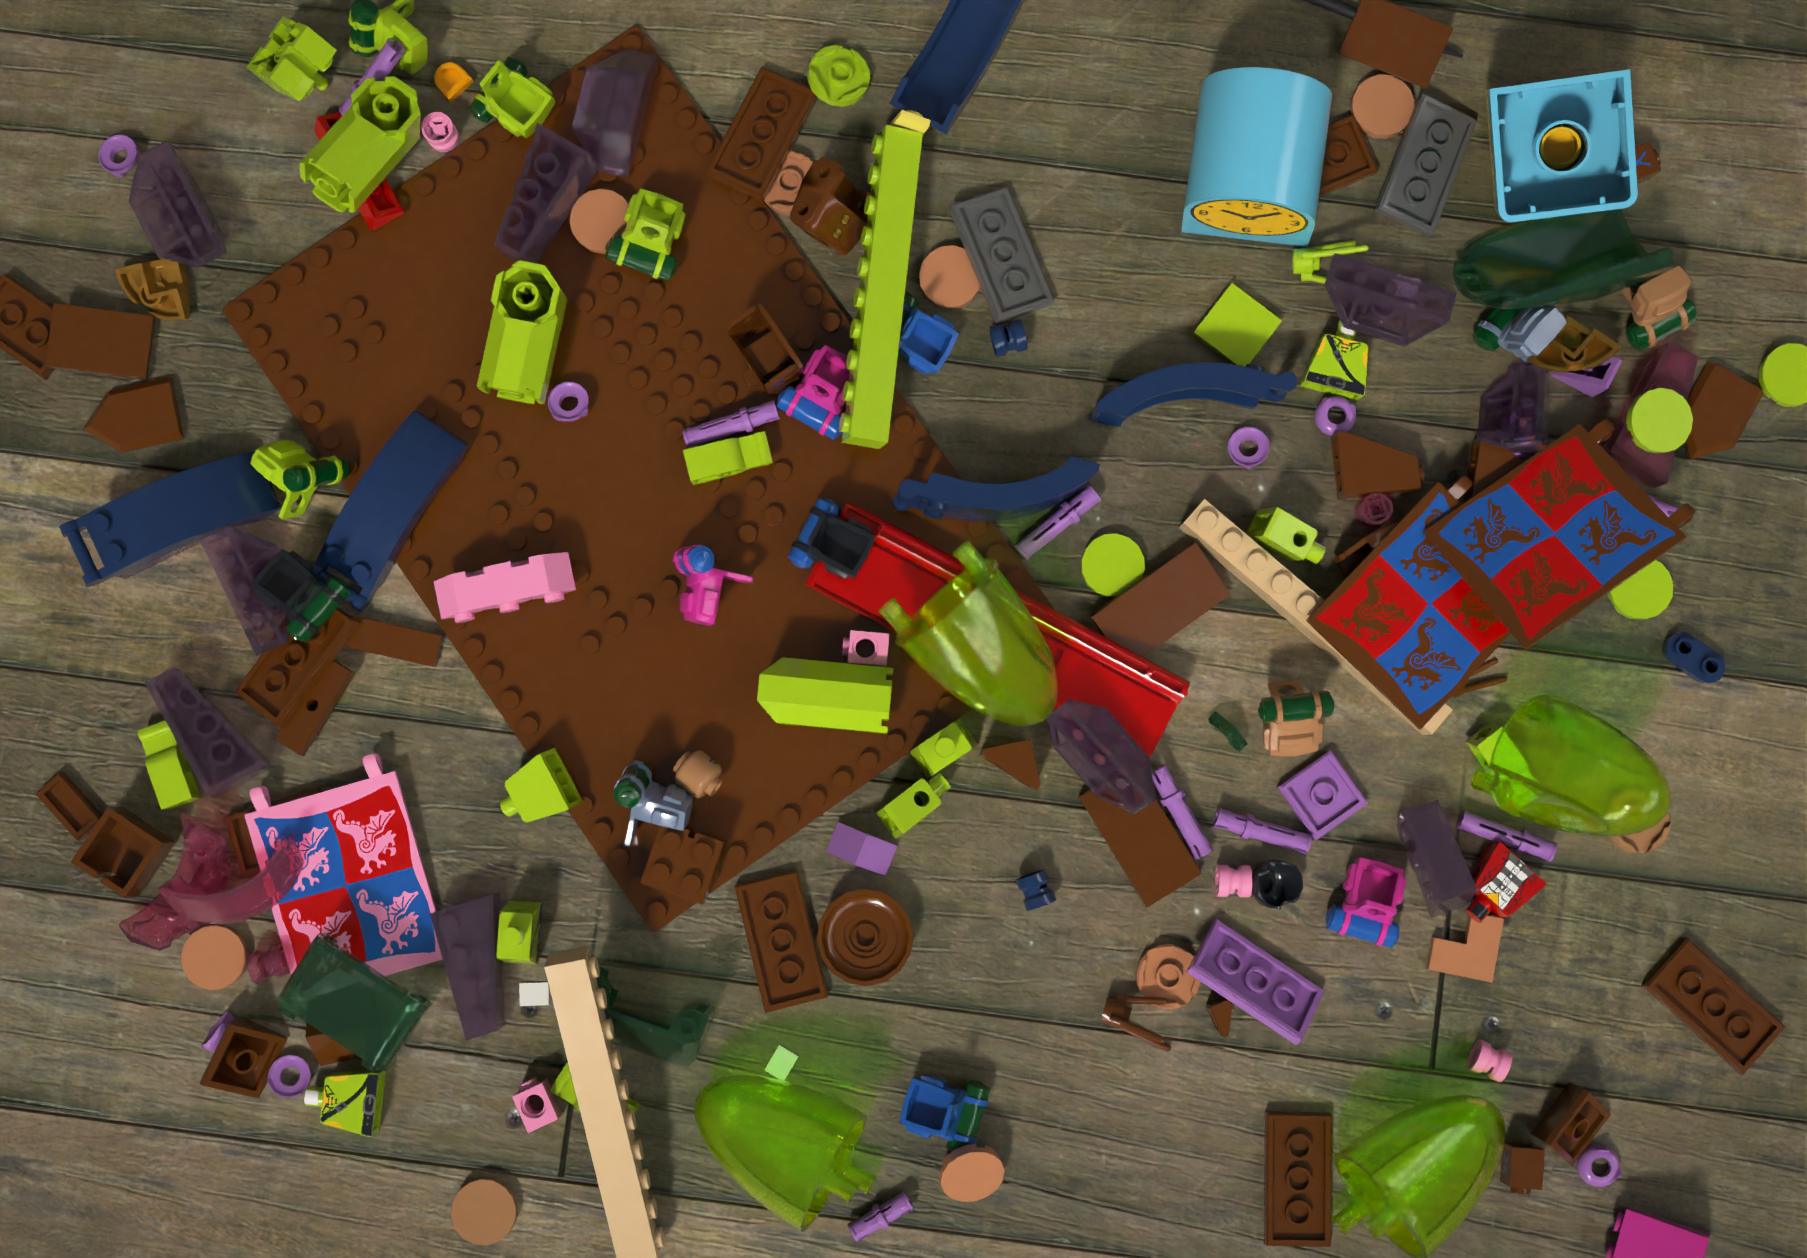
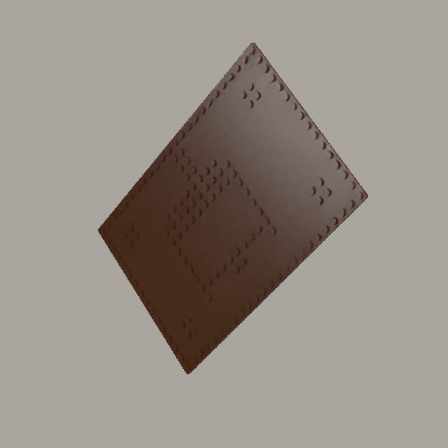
[223,27,1055,931]

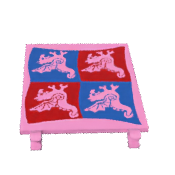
[244,753,450,1001]

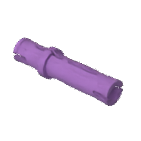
[339,38,406,116]
[682,400,780,449]
[1014,485,1101,561]
[1148,764,1214,859]
[1213,807,1312,854]
[1456,809,1558,862]

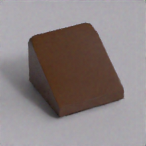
[1206,996,1232,1038]

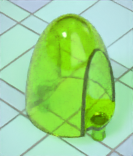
[878,540,1058,726]
[1471,694,1671,836]
[694,1075,877,1232]
[1331,1095,1506,1258]

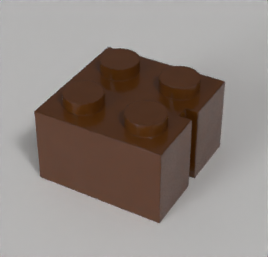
[71,806,175,898]
[640,826,727,905]

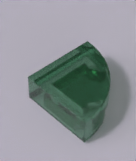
[1208,712,1247,752]

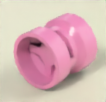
[421,112,459,152]
[1215,864,1252,897]
[1467,1039,1513,1083]

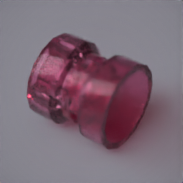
[1354,493,1393,528]
[246,944,290,984]

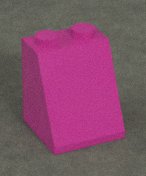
[1606,1207,1711,1258]

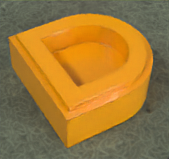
[434,62,474,102]

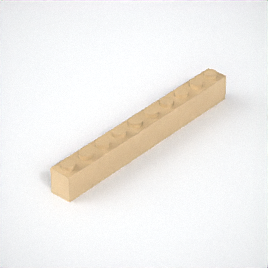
[1179,499,1453,735]
[544,946,665,1258]

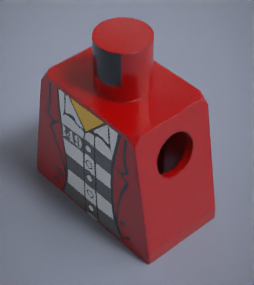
[1464,842,1547,923]

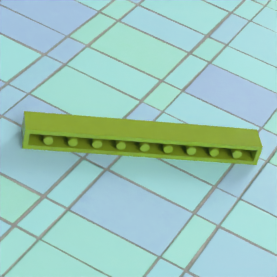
[839,124,923,449]

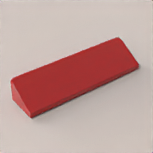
[314,111,404,231]

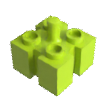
[246,17,337,102]

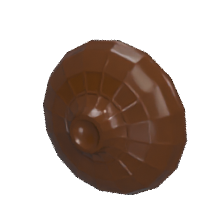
[817,889,914,986]

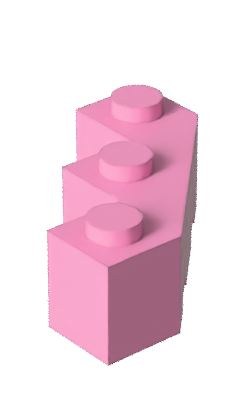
[434,552,576,623]

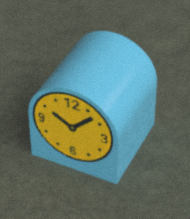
[1181,67,1332,247]

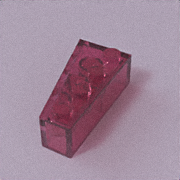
[1603,341,1698,489]

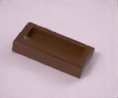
[35,772,102,841]

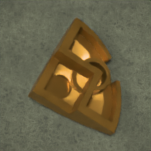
[114,255,190,321]
[1527,316,1621,373]

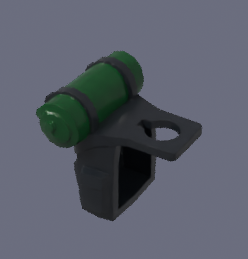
[251,549,351,643]

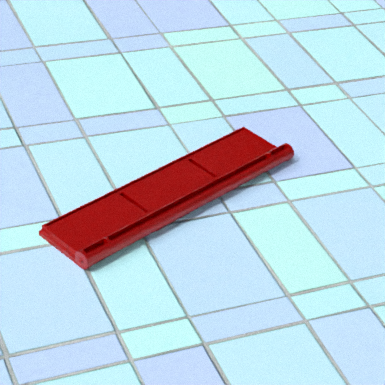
[804,501,1191,766]

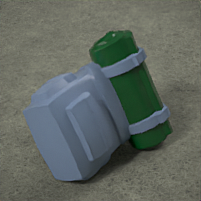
[1472,287,1567,371]
[613,759,693,846]

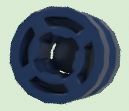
[989,319,1028,357]
[1015,869,1057,911]

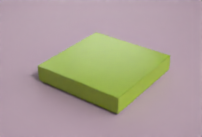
[1192,283,1282,367]

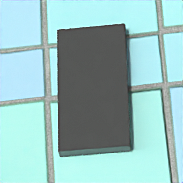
[1374,93,1478,237]
[948,186,1055,324]

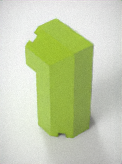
[299,76,421,213]
[477,260,567,404]
[757,657,894,734]

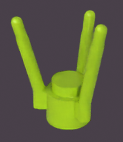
[1292,240,1369,289]

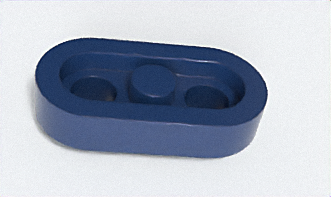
[1662,632,1725,683]

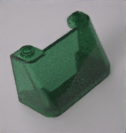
[276,932,433,1073]
[596,965,716,1066]

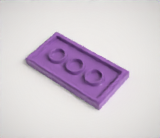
[1186,919,1324,1045]

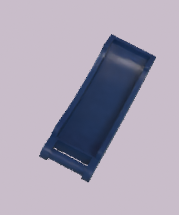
[889,0,1025,134]
[1090,362,1297,427]
[312,410,469,613]
[59,451,282,587]
[893,457,1100,522]

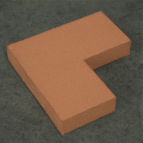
[1426,915,1504,983]

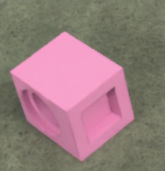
[842,630,889,667]
[512,1077,563,1133]

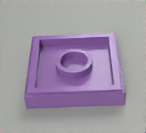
[1277,750,1368,840]

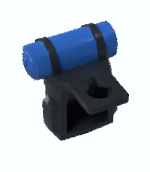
[787,498,877,580]

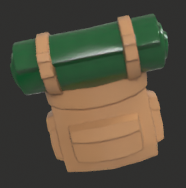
[1617,266,1697,351]
[1258,680,1334,756]

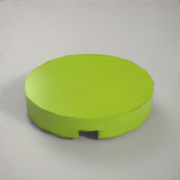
[807,45,870,107]
[1758,343,1807,407]
[1626,388,1693,454]
[1081,533,1145,598]
[1607,560,1673,620]

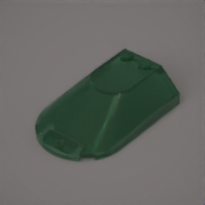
[1453,209,1674,309]

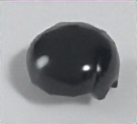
[1252,859,1303,909]

